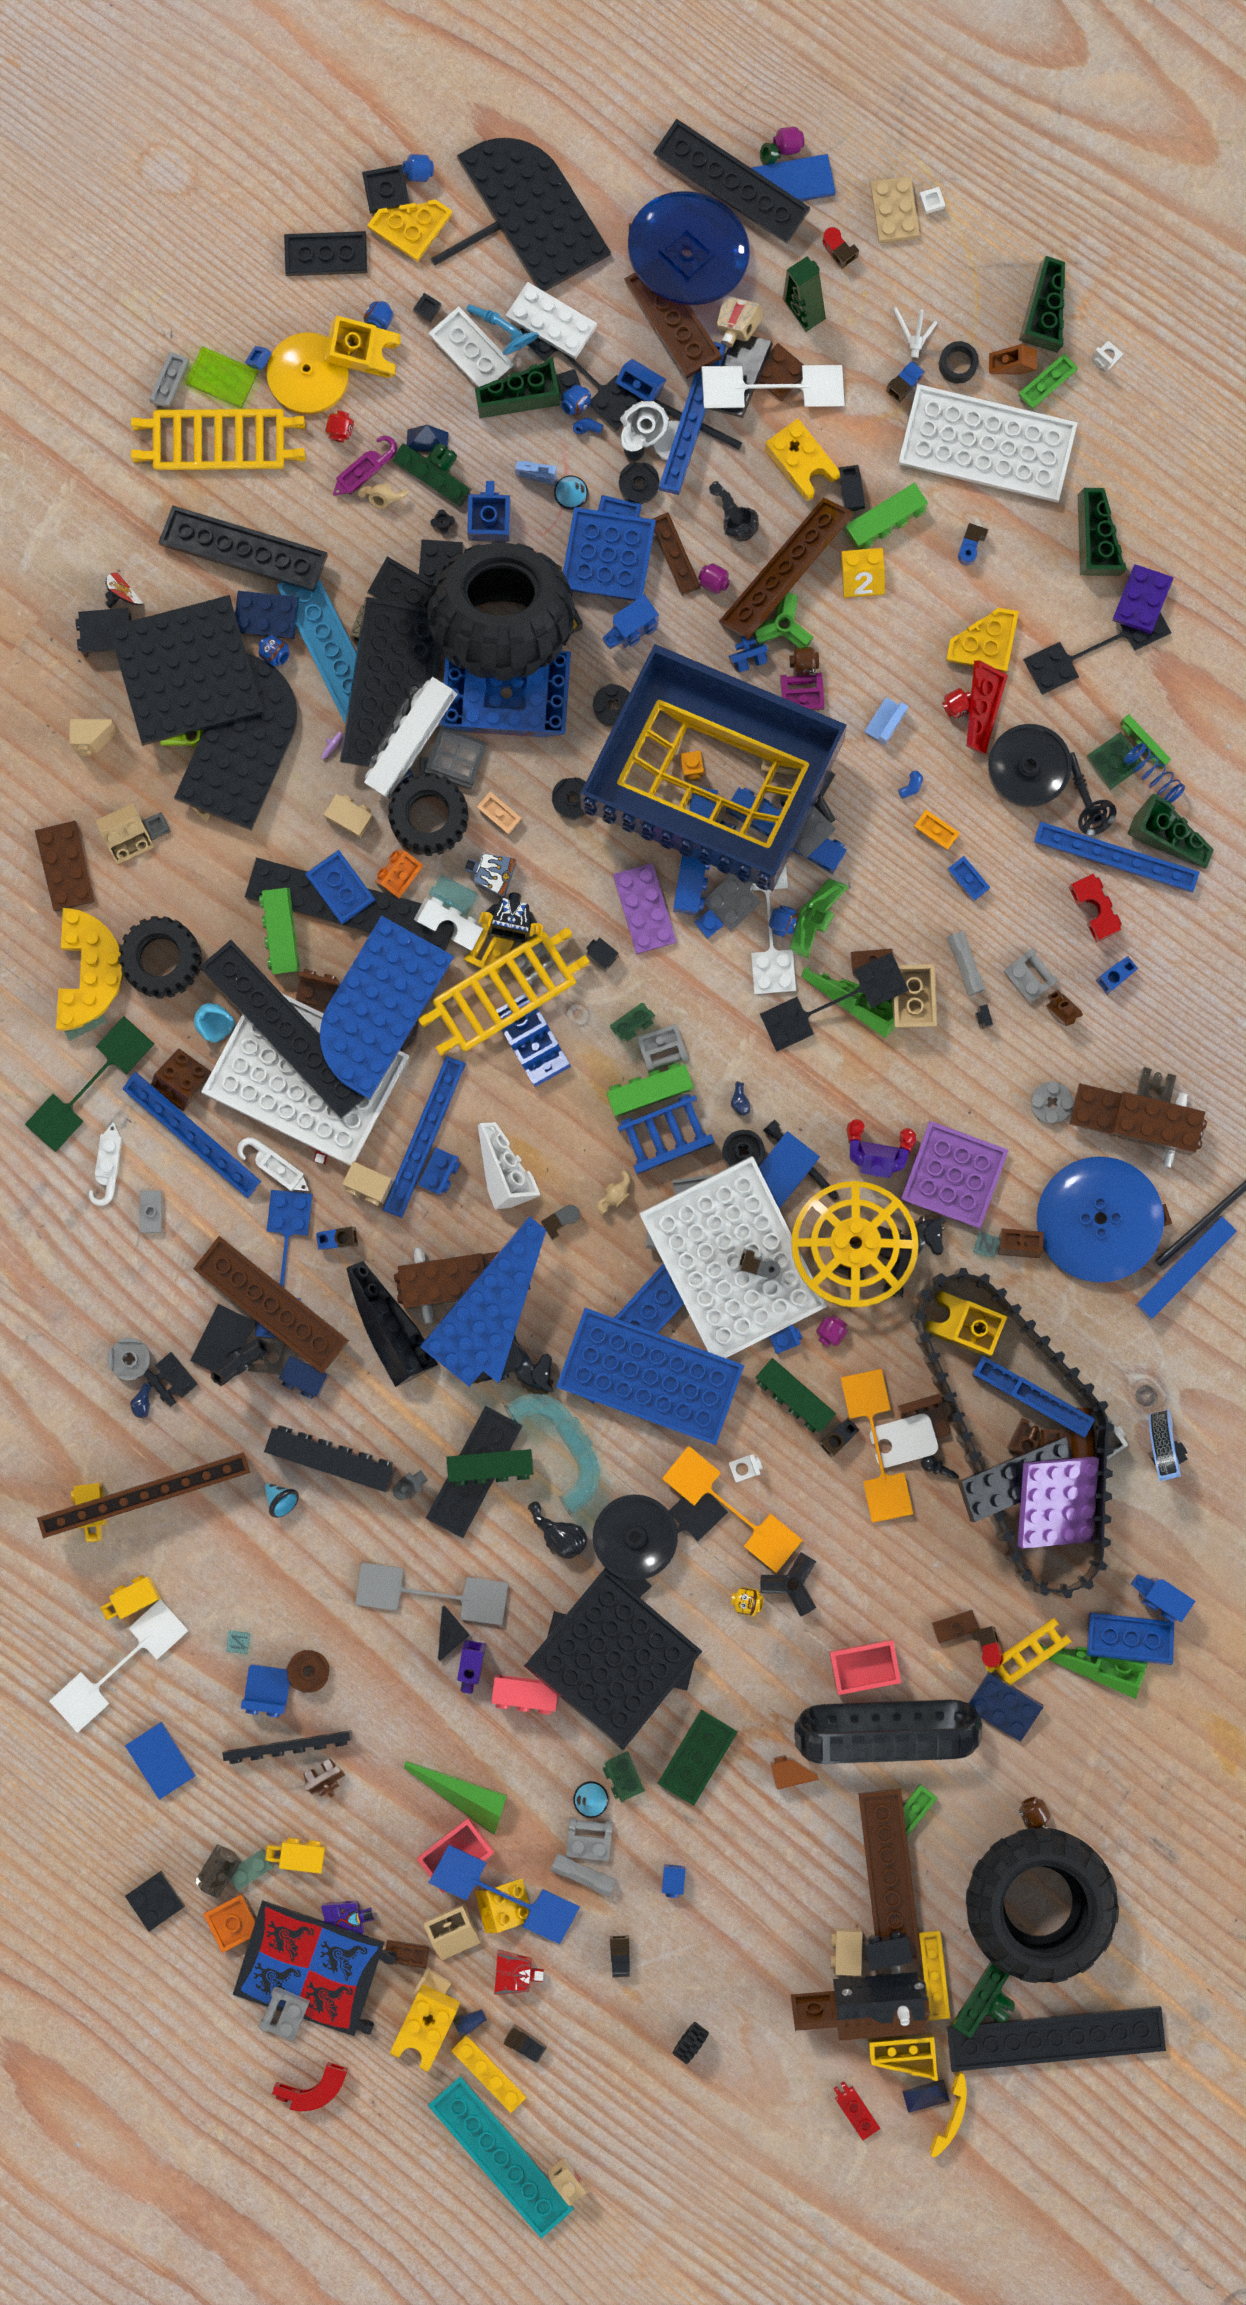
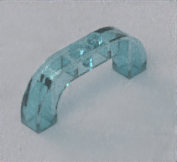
[504,1394,600,1515]

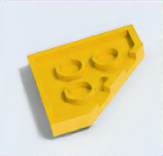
[367,199,453,262]
[946,607,1019,673]

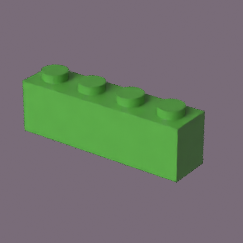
[844,482,928,550]
[259,888,300,974]
[606,1063,694,1118]

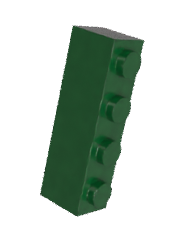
[755,1358,836,1433]
[446,1449,534,1486]

